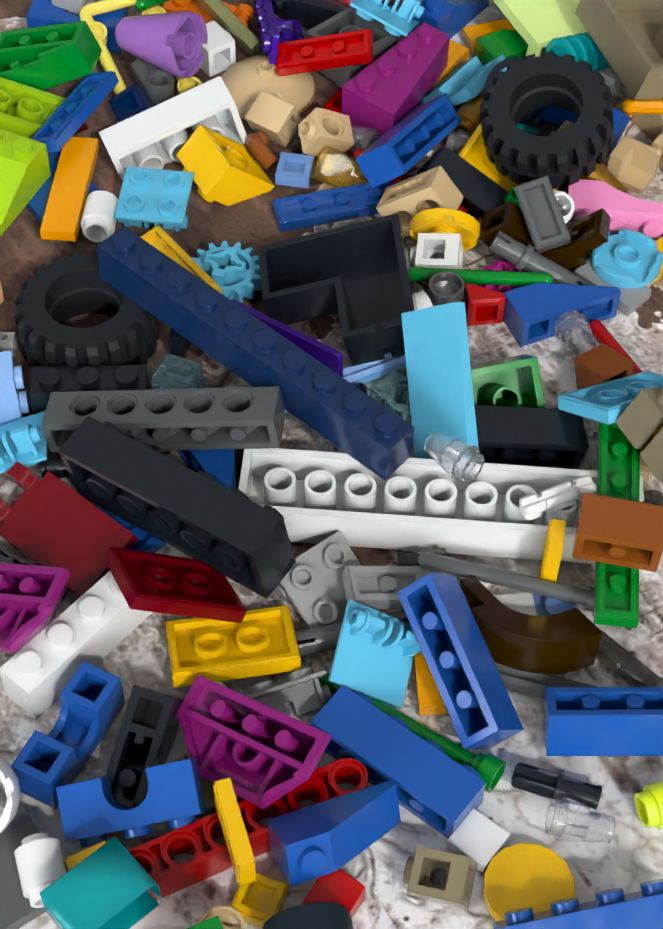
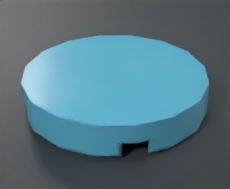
[591,230,663,289]

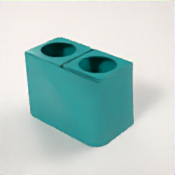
[40,837,162,929]

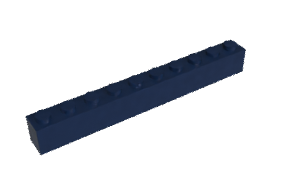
[97,227,415,480]

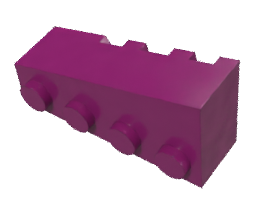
[342,22,450,138]

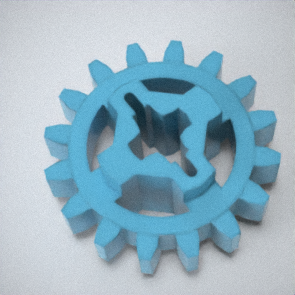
[191,241,262,303]

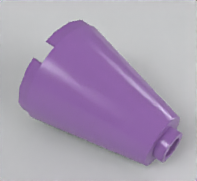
[115,11,208,78]

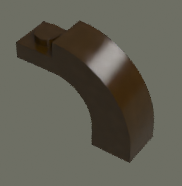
[479,200,611,269]
[460,576,603,674]

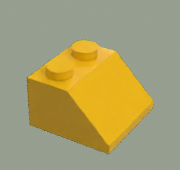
[176,124,275,206]

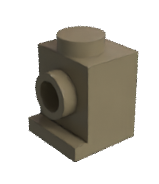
[403,845,478,910]

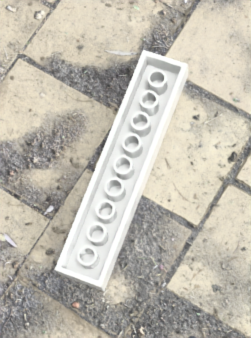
[238,448,644,564]

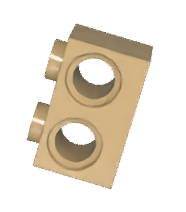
[376,165,464,237]

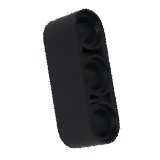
[417,147,508,219]

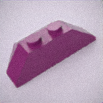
[0,563,71,653]
[176,674,332,809]

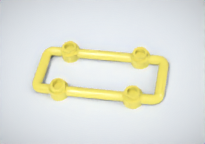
[79,0,202,121]

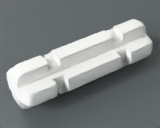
[518,475,596,521]

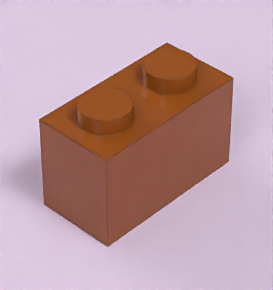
[572,493,663,572]

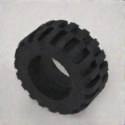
[480,52,614,189]
[14,251,159,369]

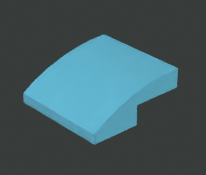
[423,54,505,106]

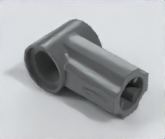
[130,57,175,109]

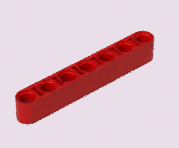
[128,758,368,901]

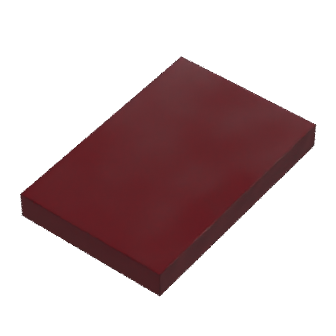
[104,547,247,623]

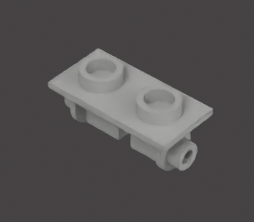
[247,667,332,717]

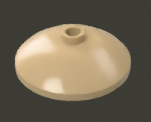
[221,54,315,120]

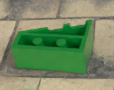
[0,21,102,91]

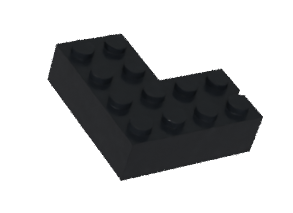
[258,213,418,366]

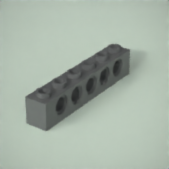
[41,386,286,452]

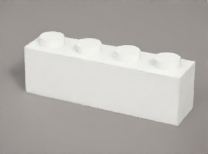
[0,571,153,719]

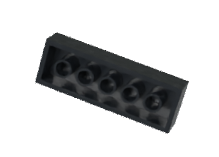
[58,416,296,599]

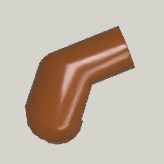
[245,131,279,171]

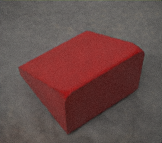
[463,283,506,326]
[301,869,366,918]

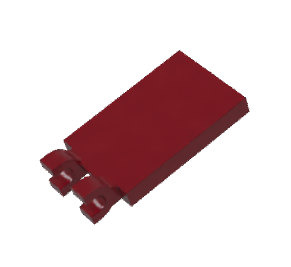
[0,461,138,598]

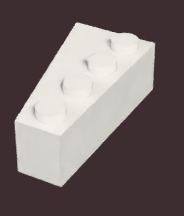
[99,76,247,180]

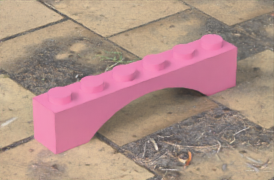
[566,179,663,239]

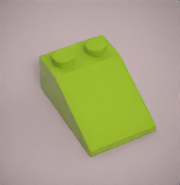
[0,77,66,139]
[0,129,51,237]

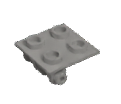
[275,531,362,629]

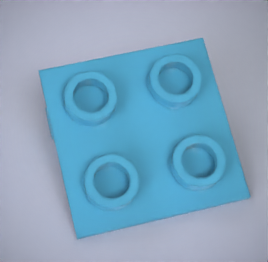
[350,0,425,37]
[114,166,194,232]
[0,411,48,475]
[328,599,423,709]

